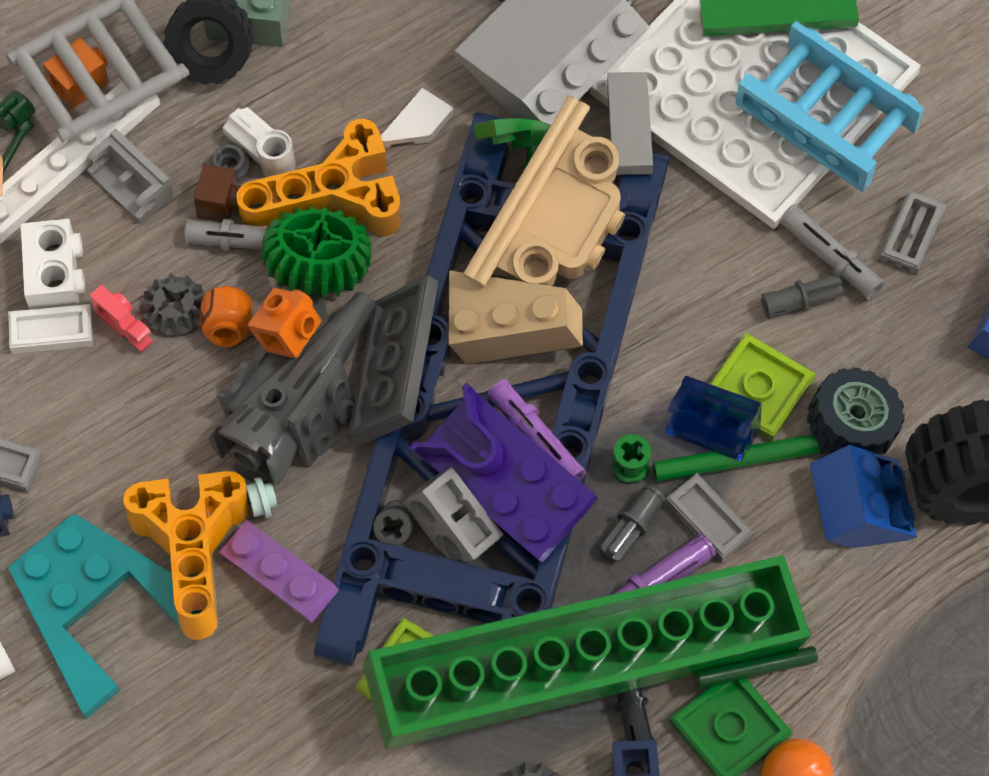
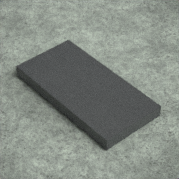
[348,275,439,447]

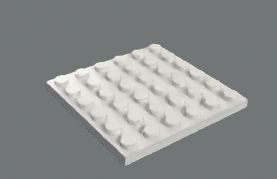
[590,0,921,229]

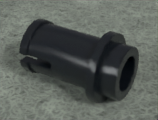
[614,690,654,741]

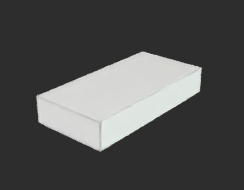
[8,304,94,354]

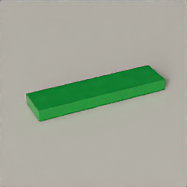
[699,0,859,37]

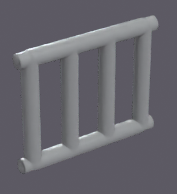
[6,0,189,142]

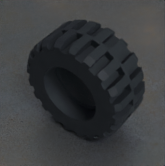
[905,399,989,524]

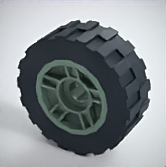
[807,367,905,455]

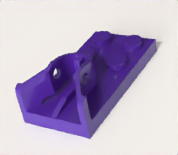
[410,383,598,563]

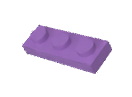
[219,520,339,623]

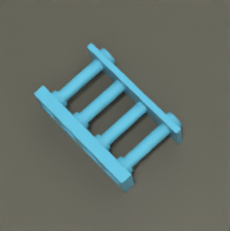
[735,21,925,192]

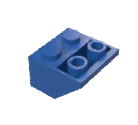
[810,445,917,548]

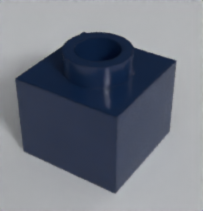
[611,740,660,776]

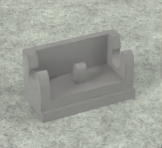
[86,128,173,224]

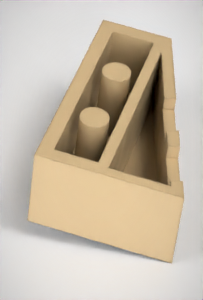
[449,270,583,364]

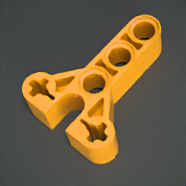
[237,119,401,237]
[123,471,250,640]

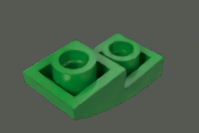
[474,118,551,154]

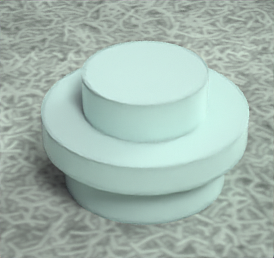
[246,477,277,519]

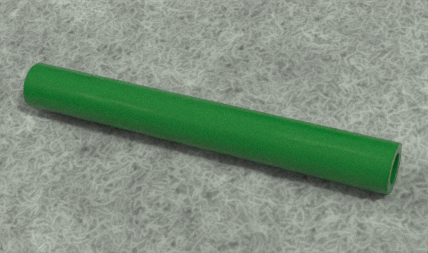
[652,434,820,482]

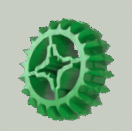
[262,205,372,299]

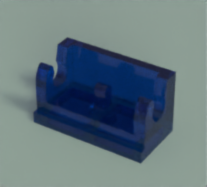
[666,375,762,462]

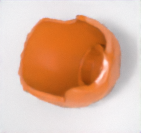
[760,738,834,776]

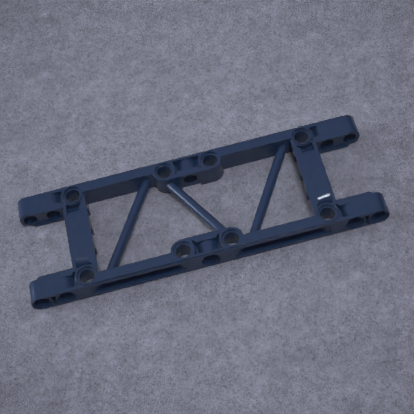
[314,112,669,667]

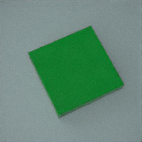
[669,678,793,776]

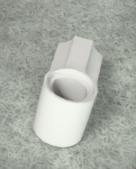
[223,107,296,177]

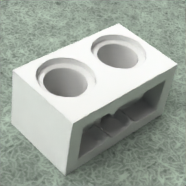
[21,219,85,310]

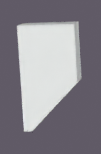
[381,88,454,148]

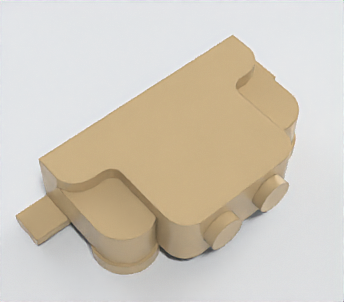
[463,96,625,287]

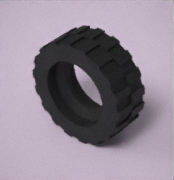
[163,0,255,85]

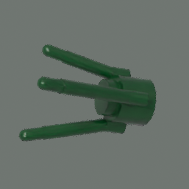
[0,90,35,174]

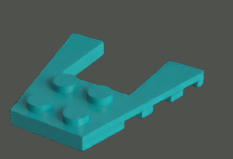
[8,513,218,719]

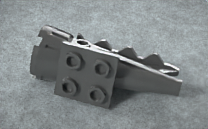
[209,292,376,486]

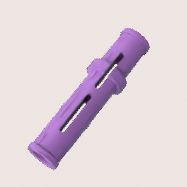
[487,379,587,481]
[612,533,716,595]

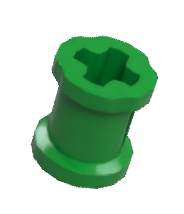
[612,434,651,484]

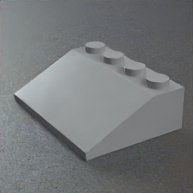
[452,0,650,125]

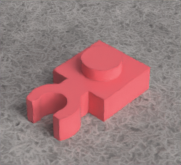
[90,284,153,353]

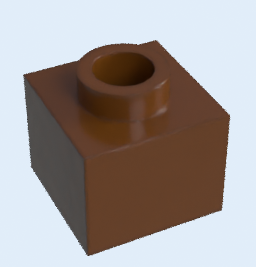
[194,164,241,222]

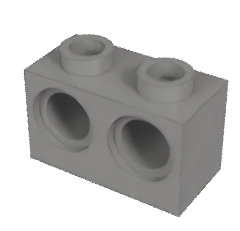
[402,467,503,563]

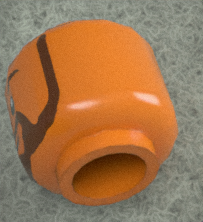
[199,286,253,347]

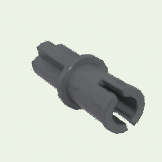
[761,275,844,319]
[600,485,666,562]

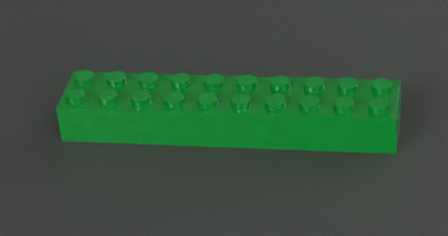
[362,555,811,750]

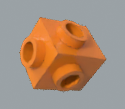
[248,288,322,359]

